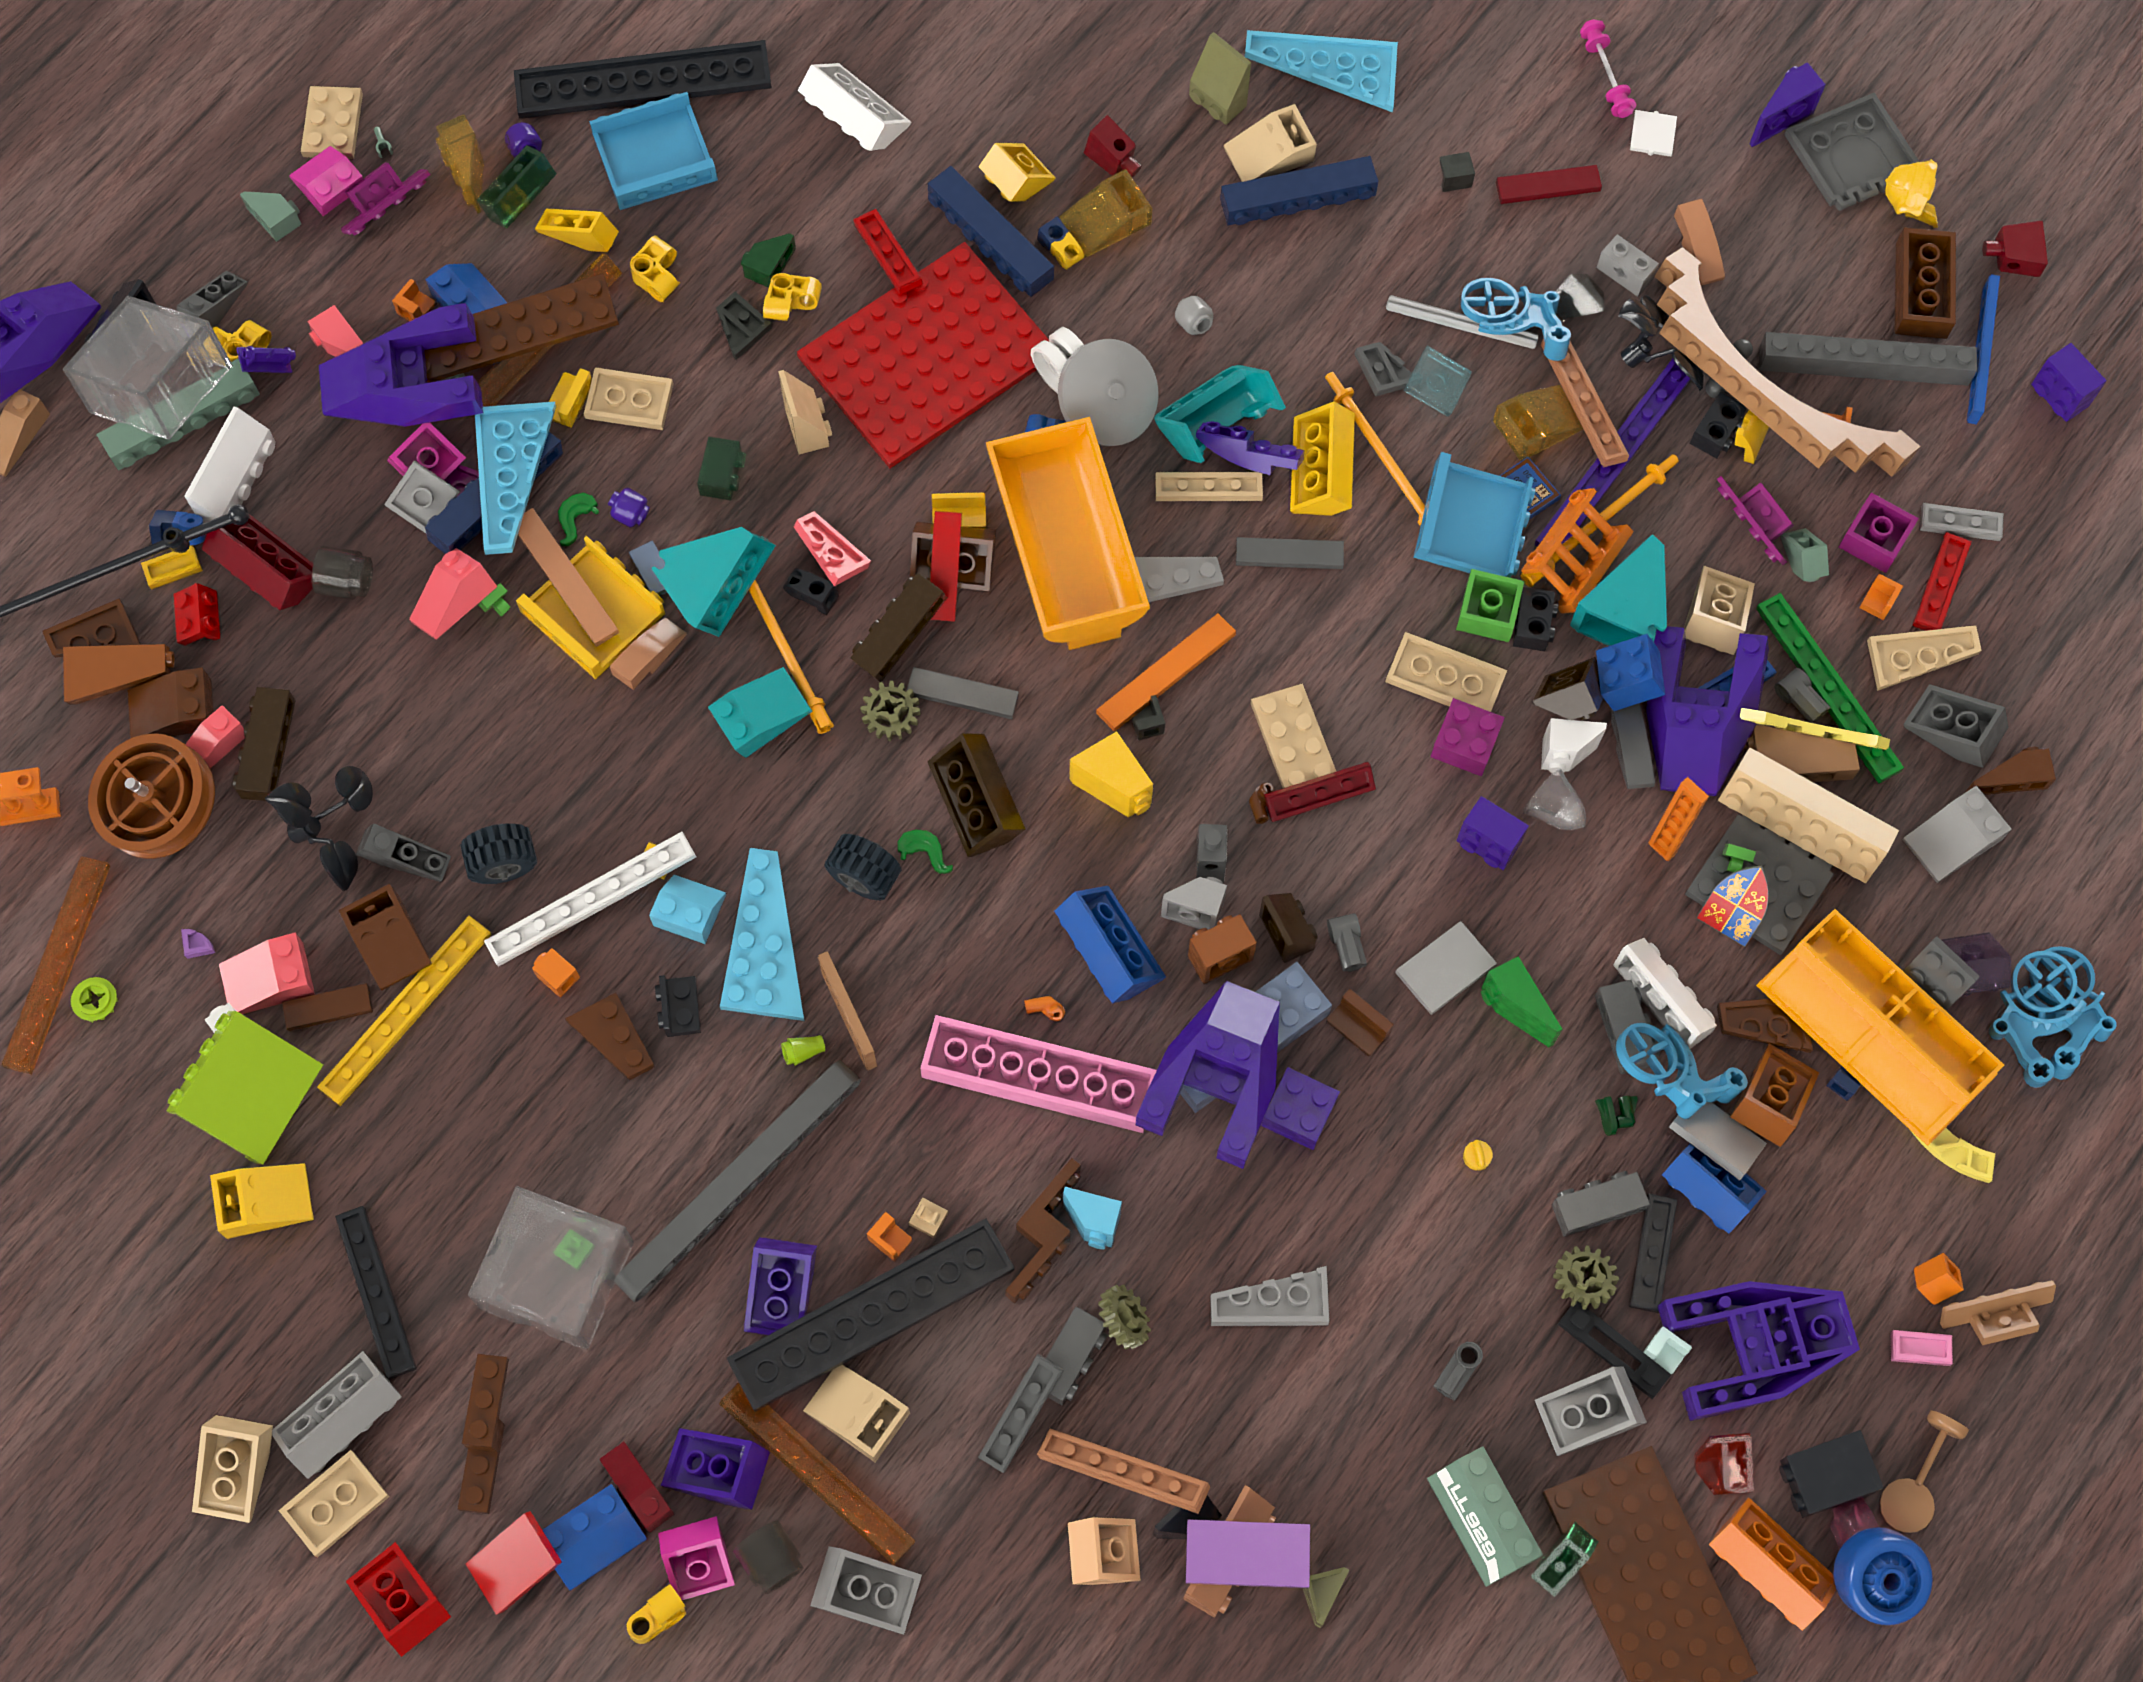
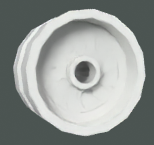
[1031,327,1084,394]

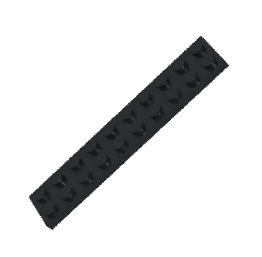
[513,40,772,119]
[726,1218,1015,1412]

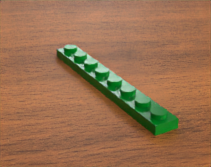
[1756,593,1904,784]

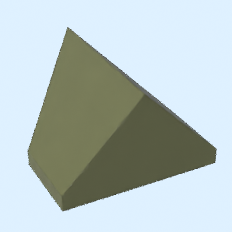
[1303,1567,1349,1628]

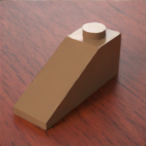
[0,389,50,477]

